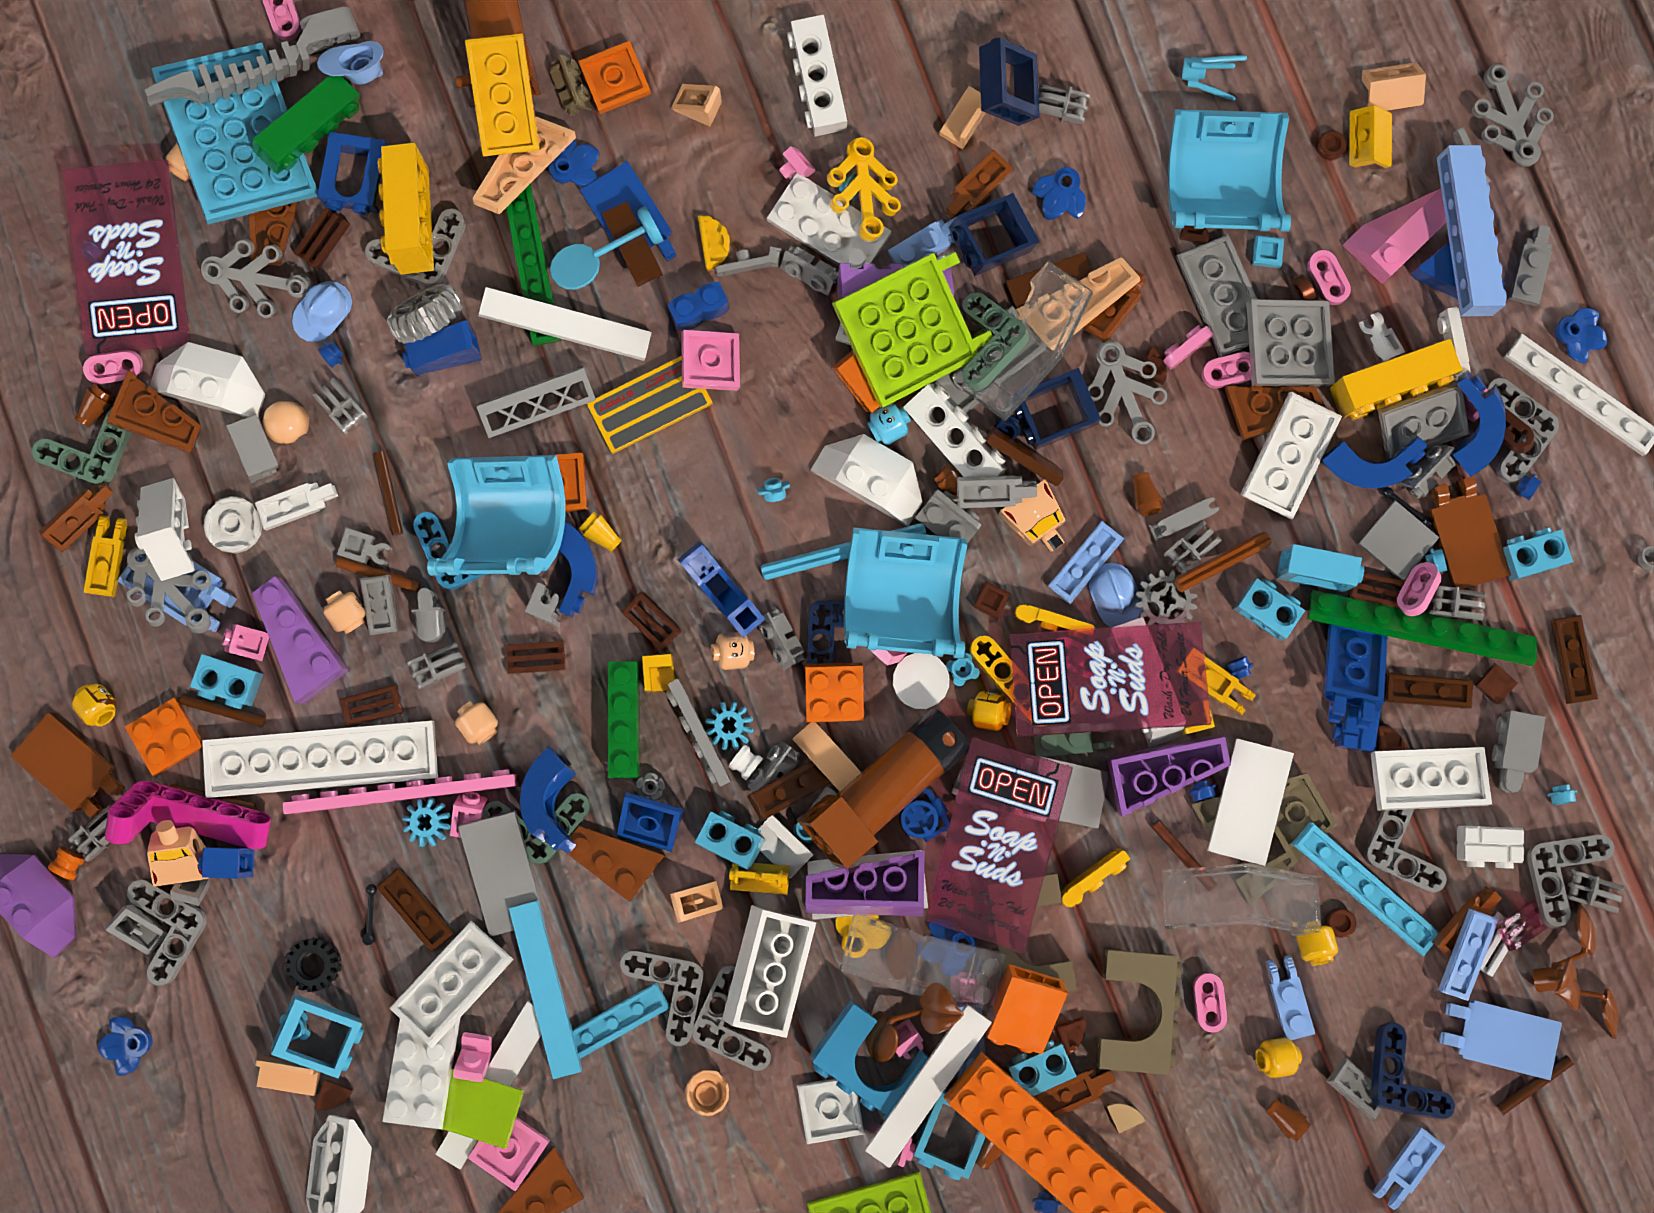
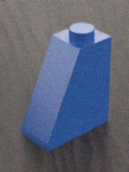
[1411,243,1506,299]
[403,320,482,375]

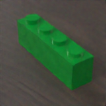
[252,76,360,175]
[608,661,640,778]

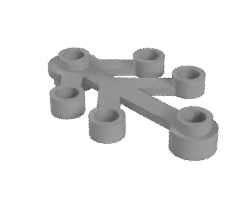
[1472,64,1554,167]
[201,239,312,318]
[1088,341,1167,445]
[127,547,211,634]

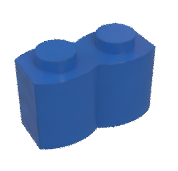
[668,282,730,331]

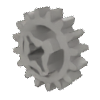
[1134,570,1197,632]

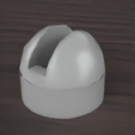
[1637,546,1654,571]

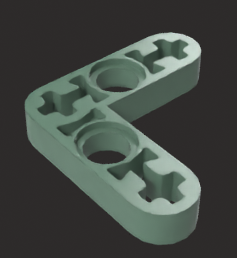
[962,292,1029,391]
[32,409,132,485]
[483,793,591,864]

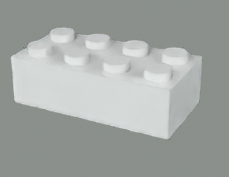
[722,905,816,1038]

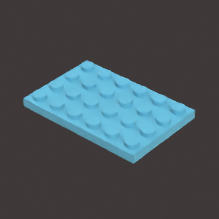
[151,43,318,225]

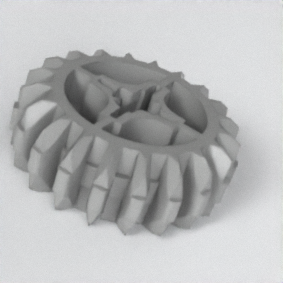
[387,284,463,343]

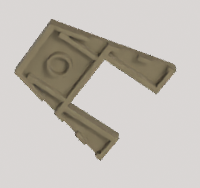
[1191,773,1337,906]

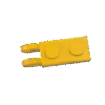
[84,515,127,597]
[1014,604,1095,640]
[1174,648,1256,715]
[1060,847,1130,908]

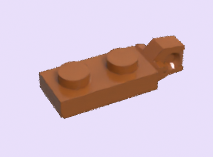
[945,150,1014,219]
[1083,269,1146,343]
[39,482,113,552]
[1432,886,1502,959]
[1034,1068,1116,1117]

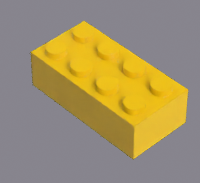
[378,143,434,275]
[1329,339,1463,421]

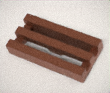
[293,207,350,270]
[1348,572,1405,608]
[621,592,682,652]
[506,641,566,674]
[340,684,404,727]

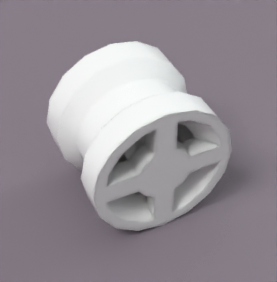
[728,745,764,781]

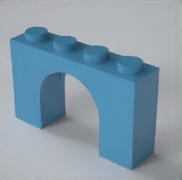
[809,999,930,1120]

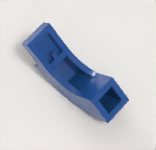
[1453,370,1506,477]
[1321,436,1427,488]
[558,522,598,618]
[677,542,765,638]
[520,747,577,853]

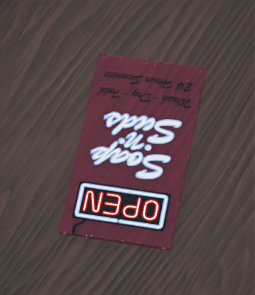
[62,159,191,356]
[1009,622,1212,737]
[925,737,1073,953]

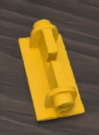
[729,863,790,895]

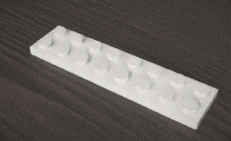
[202,721,438,798]

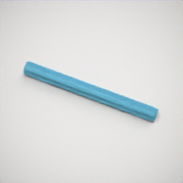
[761,523,927,580]

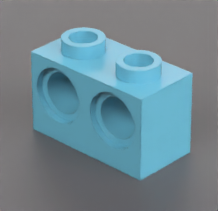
[1503,527,1573,581]
[1233,578,1305,641]
[190,654,263,709]
[695,810,765,871]
[1006,1039,1076,1096]

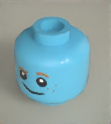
[867,403,911,445]

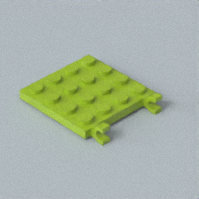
[832,252,993,408]

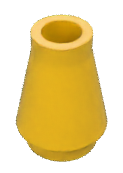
[579,512,622,553]

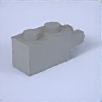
[1491,711,1546,793]

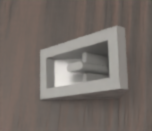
[104,904,168,956]

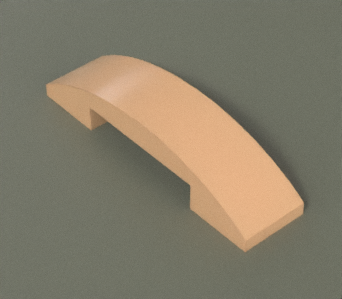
[792,722,861,792]

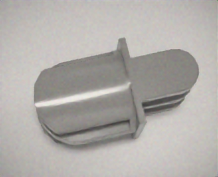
[1039,84,1090,124]
[312,377,368,435]
[1163,520,1222,574]
[1429,586,1486,621]
[412,588,446,643]
[406,642,467,690]
[68,804,111,862]
[1567,870,1625,914]

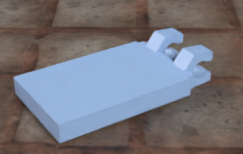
[117,555,237,632]
[1438,1000,1562,1080]

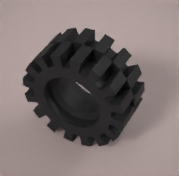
[284,938,342,992]

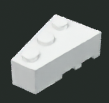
[135,478,195,581]

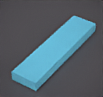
[572,982,671,1059]

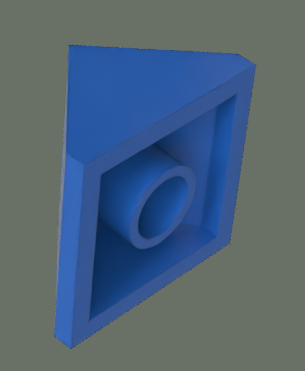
[617,793,685,852]

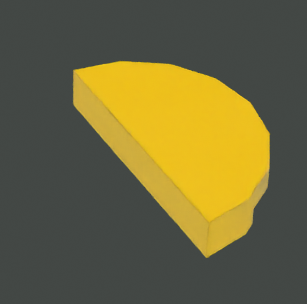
[698,216,730,272]

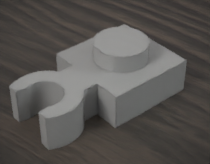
[337,528,393,566]

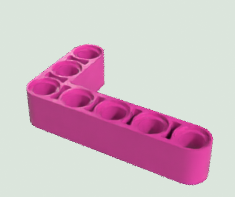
[105,781,271,849]

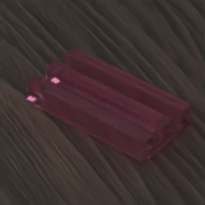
[1496,901,1548,951]

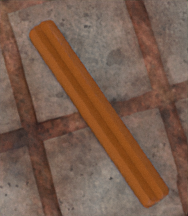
[1174,532,1272,592]

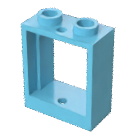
[1276,544,1364,592]
[270,993,364,1078]
[913,1089,985,1180]

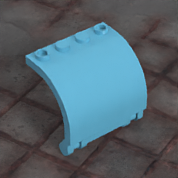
[1168,109,1291,232]
[427,455,565,576]
[844,527,968,659]

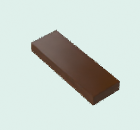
[602,201,663,287]
[1005,252,1092,309]
[986,426,1064,486]
[1550,615,1598,704]
[1384,673,1473,709]
[747,761,831,821]
[376,868,455,953]

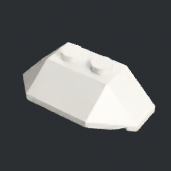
[150,342,265,418]
[811,434,923,526]
[306,1115,372,1213]

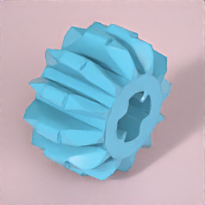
[705,702,754,750]
[402,798,451,847]

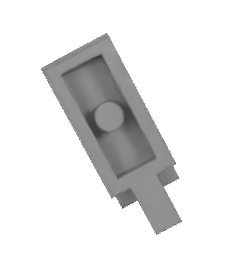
[1509,225,1552,306]
[957,475,1037,508]

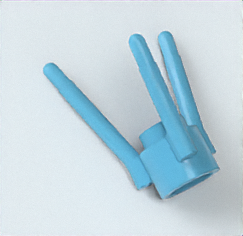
[1181,55,1247,101]

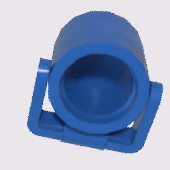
[899,788,951,842]

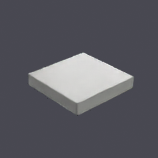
[797,1078,864,1144]

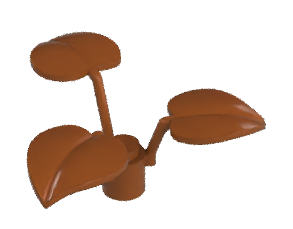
[1533,902,1619,1039]
[866,927,964,1062]

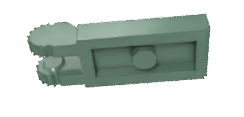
[1032,724,1115,757]

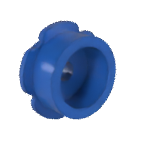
[318,342,344,368]
[1516,473,1542,500]
[1226,656,1254,679]
[1189,780,1217,802]
[1032,1193,1061,1213]

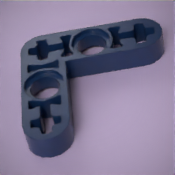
[807,600,844,664]
[1371,1023,1455,1119]

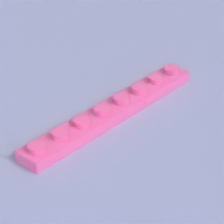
[283,769,519,814]

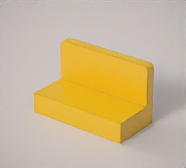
[1349,105,1392,168]

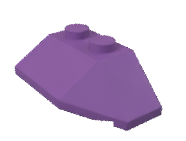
[0,854,77,958]

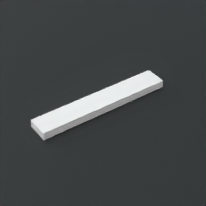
[479,287,652,361]
[1503,334,1654,456]
[435,1001,541,1169]
[865,1004,992,1168]

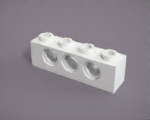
[787,15,847,137]
[903,384,1008,477]

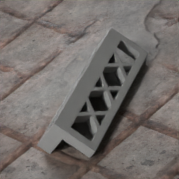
[476,366,596,438]

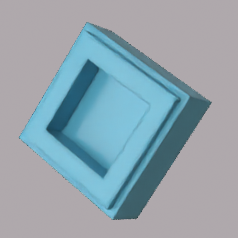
[1252,235,1284,268]

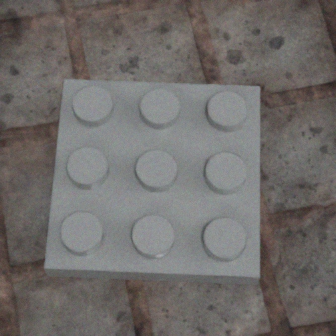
[1246,299,1335,386]

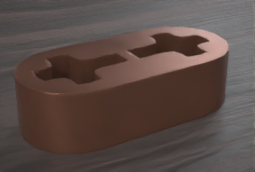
[1502,408,1534,453]

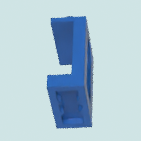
[317,132,388,215]

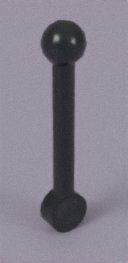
[1382,487,1433,528]
[362,884,377,945]

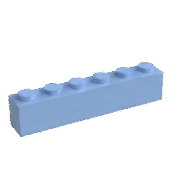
[1437,145,1507,316]

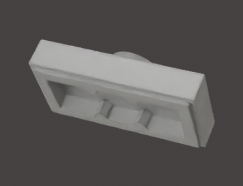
[360,574,400,635]
[1326,1058,1390,1119]

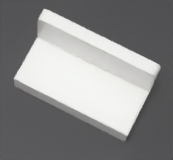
[750,815,814,878]

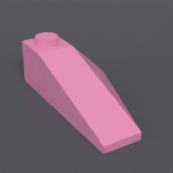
[1343,188,1446,284]

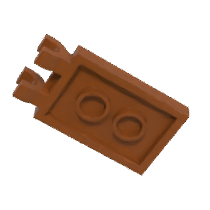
[1428,476,1511,589]
[10,712,126,818]

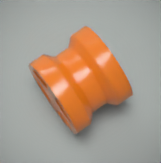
[48,846,85,880]

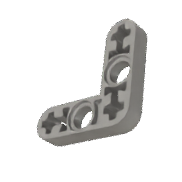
[365,208,466,287]
[1486,378,1559,484]
[1364,809,1447,892]
[1527,835,1614,928]
[127,879,207,986]
[620,950,704,1046]
[692,965,771,1071]

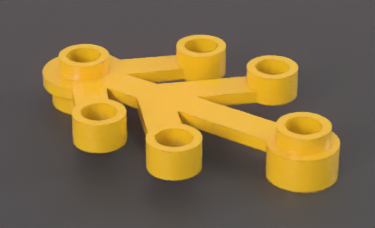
[827,137,901,242]

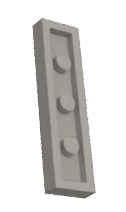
[666,679,731,787]

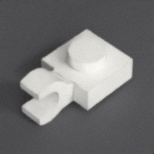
[1359,312,1405,362]

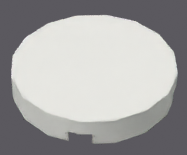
[203,496,262,554]
[893,653,949,709]

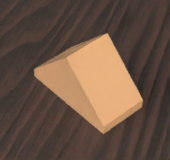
[671,84,722,127]
[670,881,724,923]

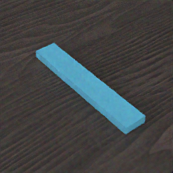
[1291,822,1440,956]
[509,900,582,1079]

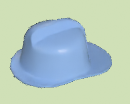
[317,41,384,85]
[292,281,352,342]
[1089,563,1142,628]

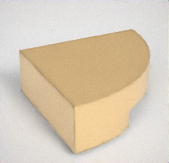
[1106,1103,1145,1133]

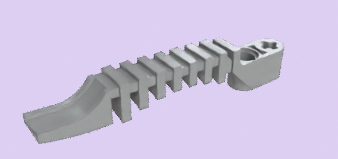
[145,7,360,107]

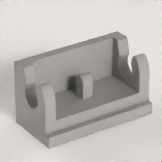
[226,415,279,484]
[525,583,563,628]

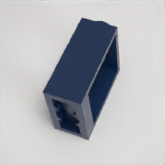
[979,38,1040,126]
[948,193,1040,276]
[1012,368,1101,450]

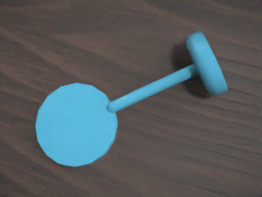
[550,206,664,289]

